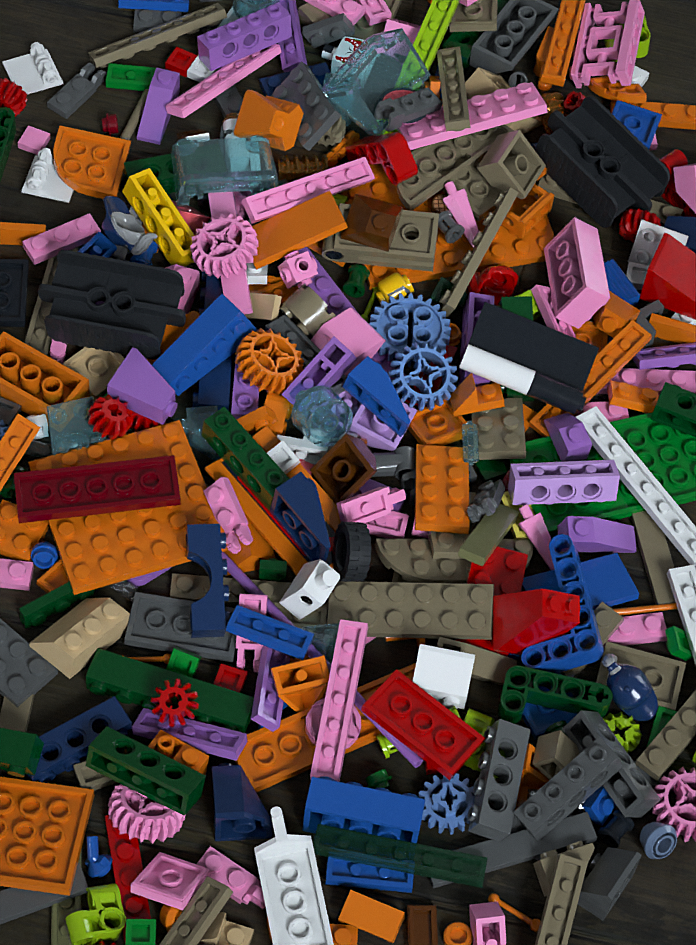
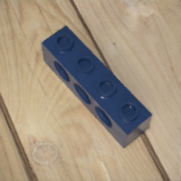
[25,696,132,783]

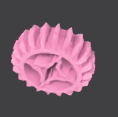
[190,214,259,278]
[652,767,696,843]
[108,784,186,844]

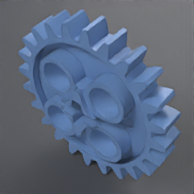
[369,293,451,367]

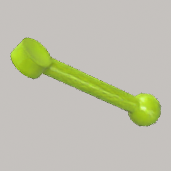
[361,287,379,323]

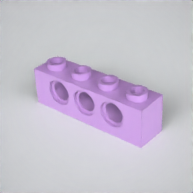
[508,460,620,506]

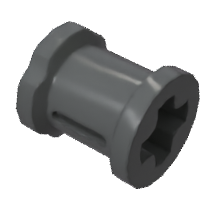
[438,210,465,243]

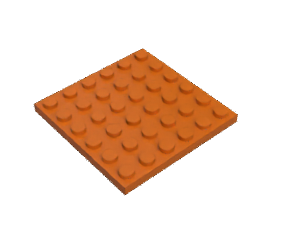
[28,420,228,595]

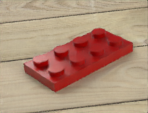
[454,546,528,657]
[361,669,485,780]

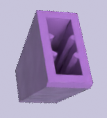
[107,347,177,425]

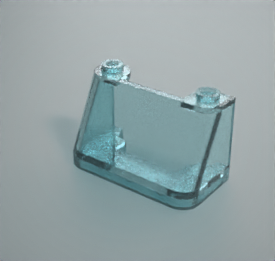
[322,28,431,136]
[171,135,279,206]

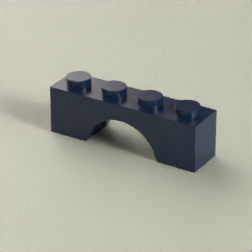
[186,524,230,638]

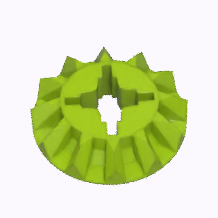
[603,712,642,753]

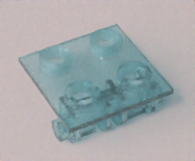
[47,396,106,456]

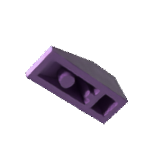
[137,68,180,145]
[281,336,357,412]
[557,516,636,553]

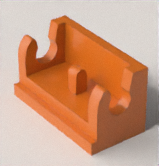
[501,185,554,239]
[338,890,405,943]

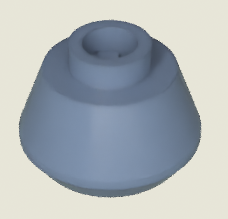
[640,822,677,859]

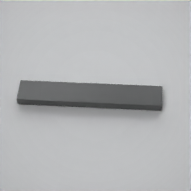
[425,812,597,888]

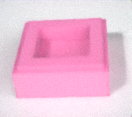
[18,126,51,155]

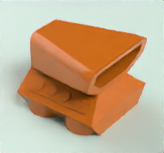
[234,90,304,151]

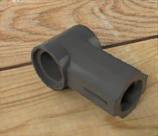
[372,446,415,480]

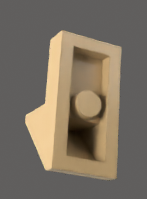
[198,912,254,945]

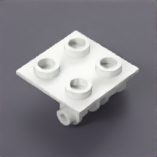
[2,42,63,95]
[22,148,74,203]
[628,220,689,265]

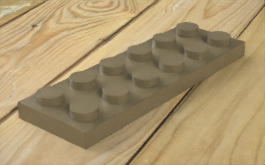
[326,581,494,640]

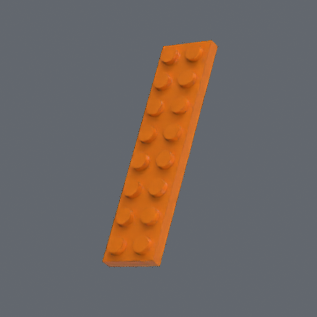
[234,663,448,792]

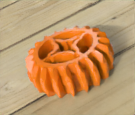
[235,328,304,395]

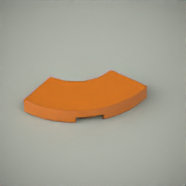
[588,76,647,103]

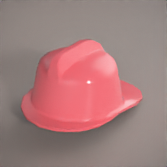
[171,200,211,236]

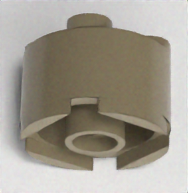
[280,284,336,340]

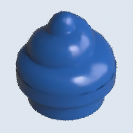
[31,542,58,569]

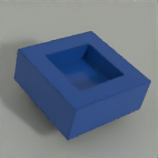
[582,785,616,826]

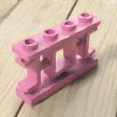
[569,0,645,88]

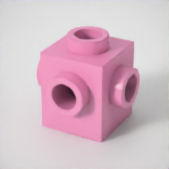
[278,250,318,289]

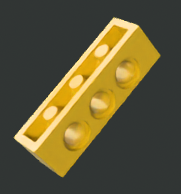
[122,168,195,267]

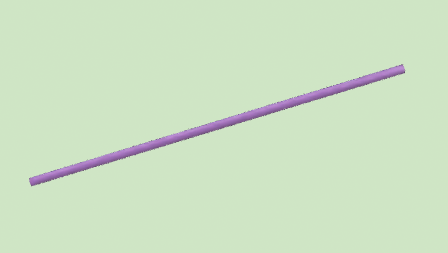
[107,438,423,768]

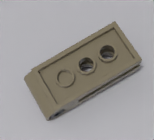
[322,203,439,272]

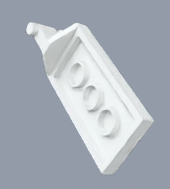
[254,806,334,945]

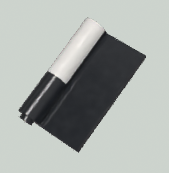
[459,302,599,414]

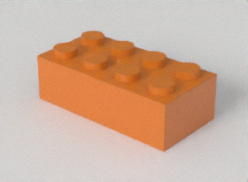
[0,331,90,433]

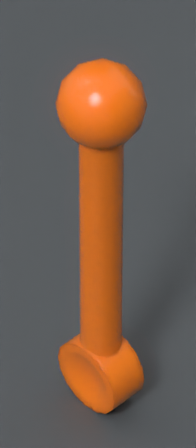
[122,653,171,664]
[488,893,541,932]

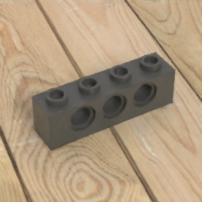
[562,710,661,818]
[467,719,531,841]
[513,736,623,842]

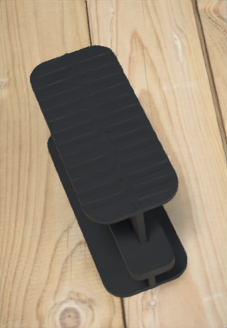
[535,96,670,228]
[38,250,186,360]

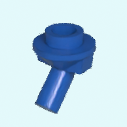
[84,836,113,878]

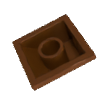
[341,194,403,252]

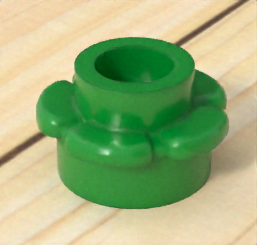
[365,769,392,789]

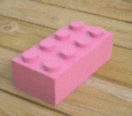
[544,217,610,329]

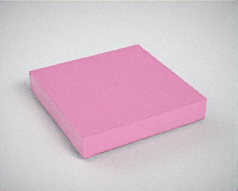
[131,852,210,910]

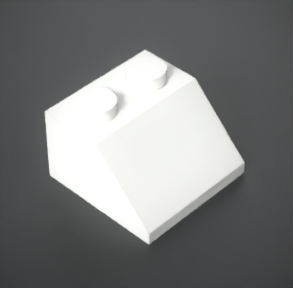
[413,644,475,709]

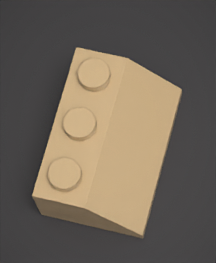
[465,67,543,134]
[29,598,130,679]

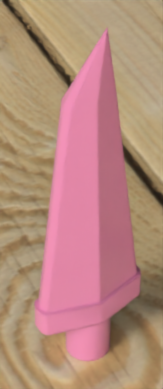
[442,181,479,248]
[519,504,554,570]

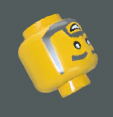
[375,273,414,304]

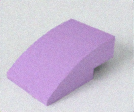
[321,390,417,451]

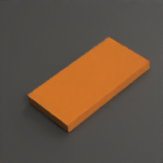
[252,190,348,270]

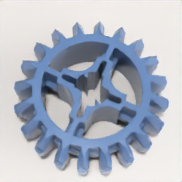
[388,341,458,411]

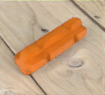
[323,130,360,168]

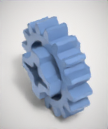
[419,773,475,835]

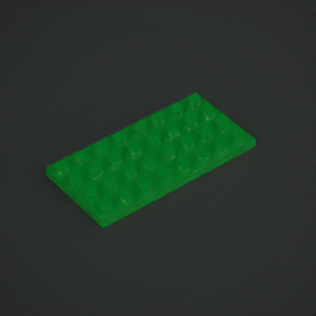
[509,412,696,536]

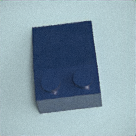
[270,472,331,563]

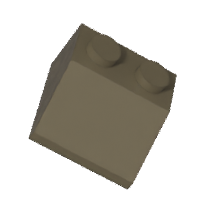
[477,130,546,199]

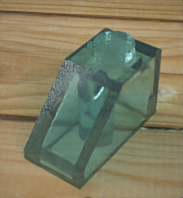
[181,405,221,461]

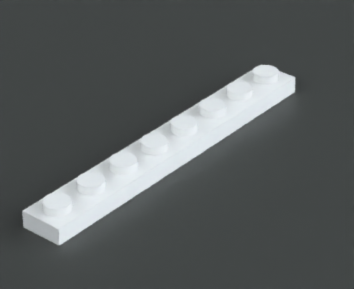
[576,406,696,569]

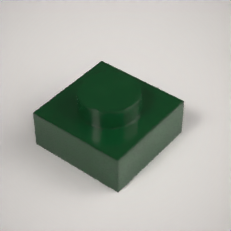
[259,558,287,582]

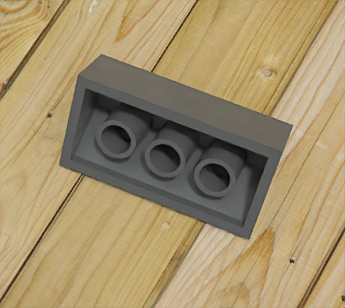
[469,0,559,74]

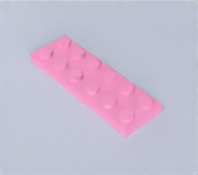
[397,82,548,150]

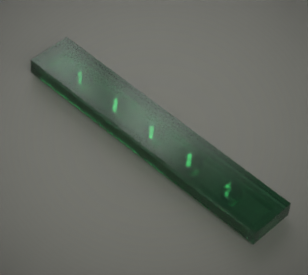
[313,824,488,888]

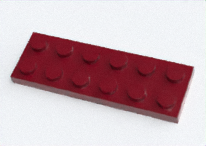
[14,455,181,523]

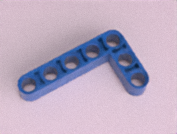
[521,534,604,674]

